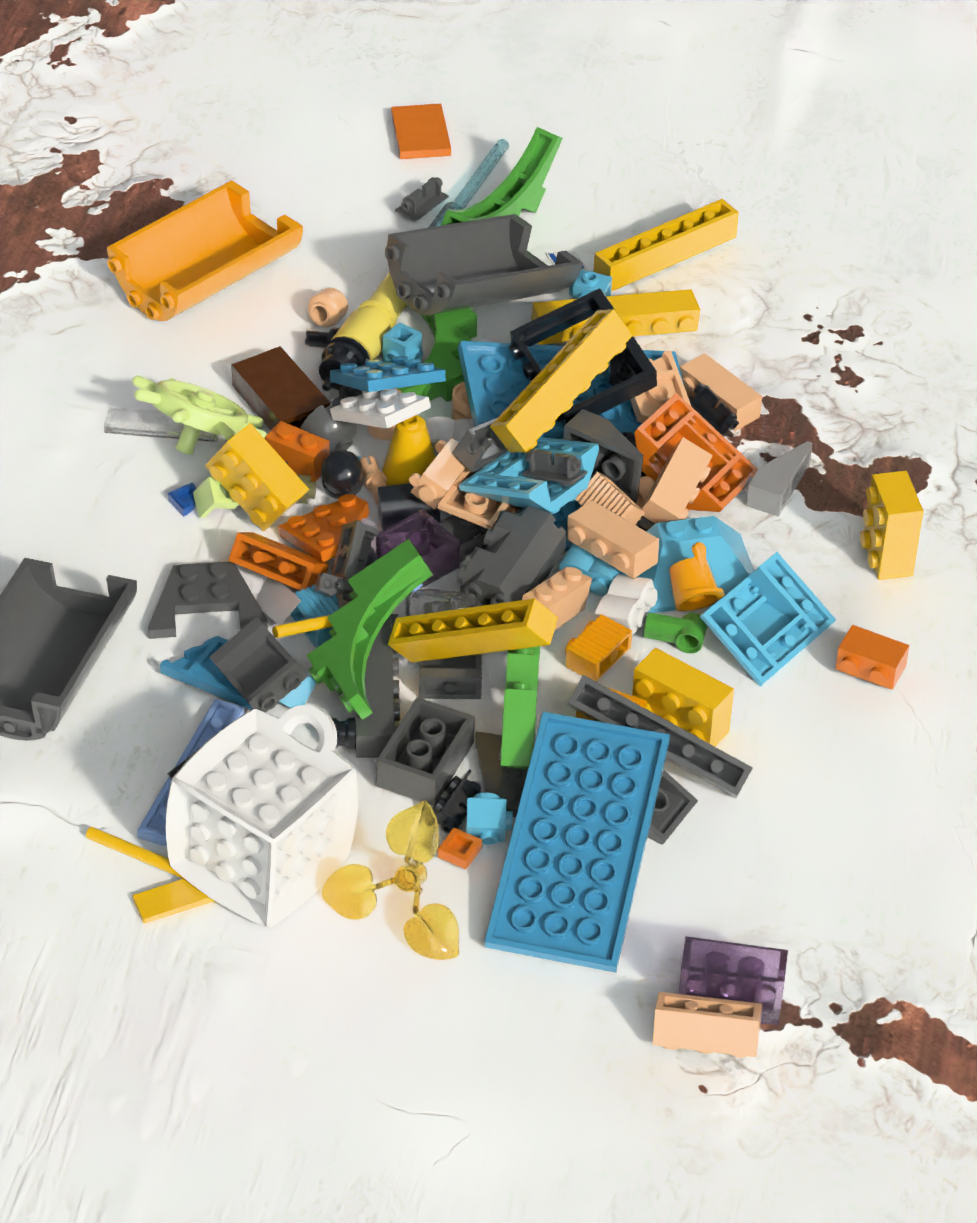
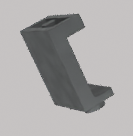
[209,617,308,712]
[419,654,482,699]

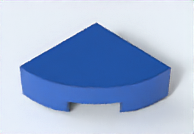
[168,482,196,517]

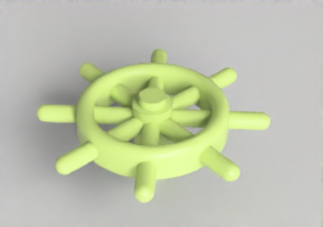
[132,375,267,455]

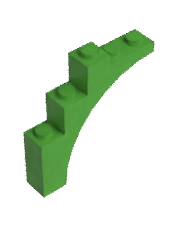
[440,127,563,226]
[397,308,477,402]
[306,539,433,720]
[501,646,541,769]

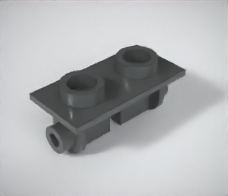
[395,177,449,222]
[522,449,587,486]

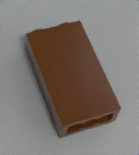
[231,346,331,430]

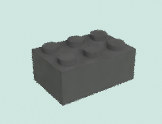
[377,697,475,806]

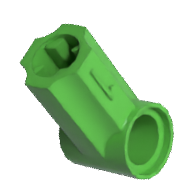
[644,612,708,654]

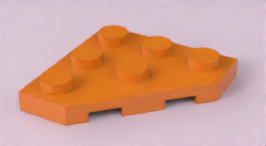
[278,494,370,562]

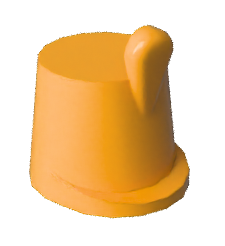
[669,542,724,612]

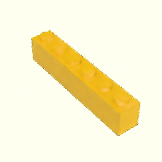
[593,199,739,292]
[531,289,701,345]
[490,309,633,453]
[388,598,558,663]

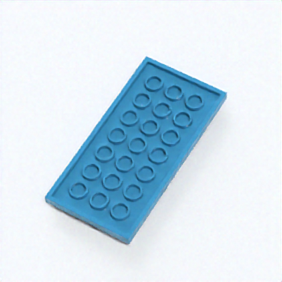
[458,341,684,439]
[485,712,670,973]

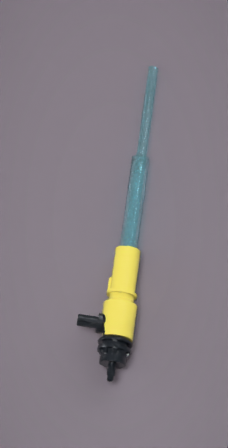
[305,139,509,391]

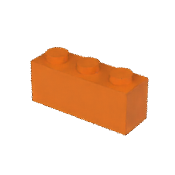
[228,532,330,591]

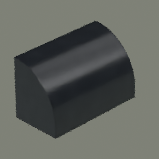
[378,483,441,533]

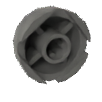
[301,397,357,453]

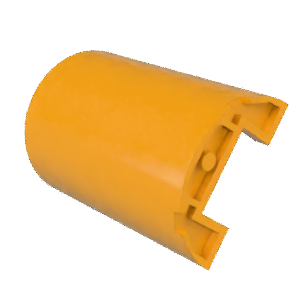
[107,180,303,321]

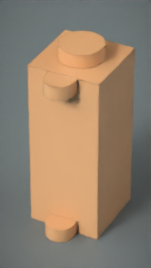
[409,438,466,509]

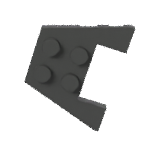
[148,561,268,639]
[475,731,528,818]

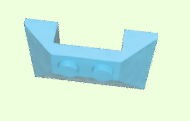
[459,437,599,514]
[637,516,754,614]
[700,552,836,686]

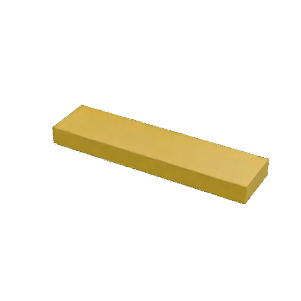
[132,879,215,923]

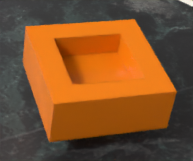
[438,828,482,869]

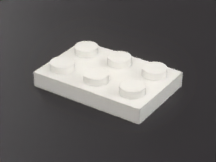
[330,389,431,429]

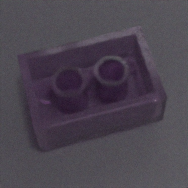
[678,936,788,1025]

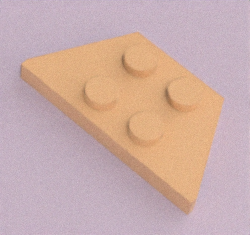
[630,351,691,423]

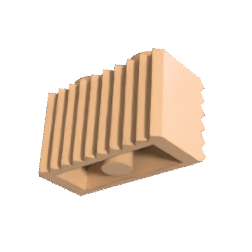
[575,472,645,525]

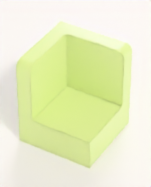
[193,476,239,518]

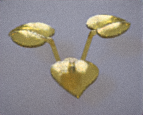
[322,800,460,960]

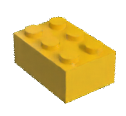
[205,423,310,532]
[860,471,924,580]
[632,647,734,747]

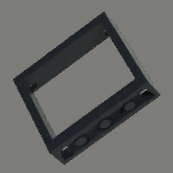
[508,288,657,427]

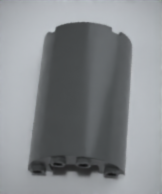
[385,214,583,315]
[0,558,137,741]

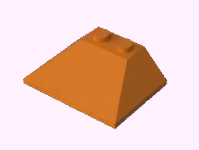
[634,393,758,512]

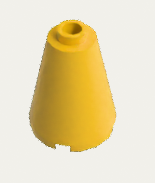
[382,415,436,486]

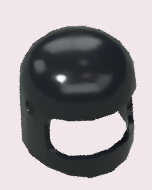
[321,449,364,499]

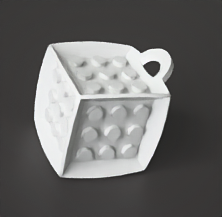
[166,705,358,928]

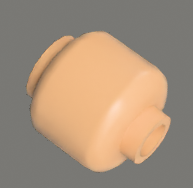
[308,287,348,327]

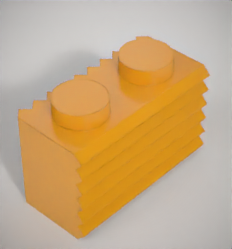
[565,614,632,681]

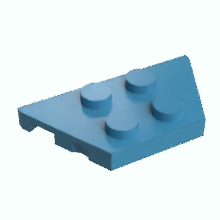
[160,636,253,710]

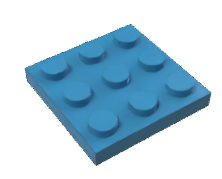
[330,356,446,392]

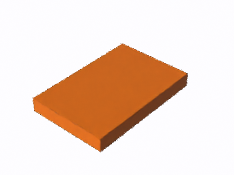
[391,103,451,159]

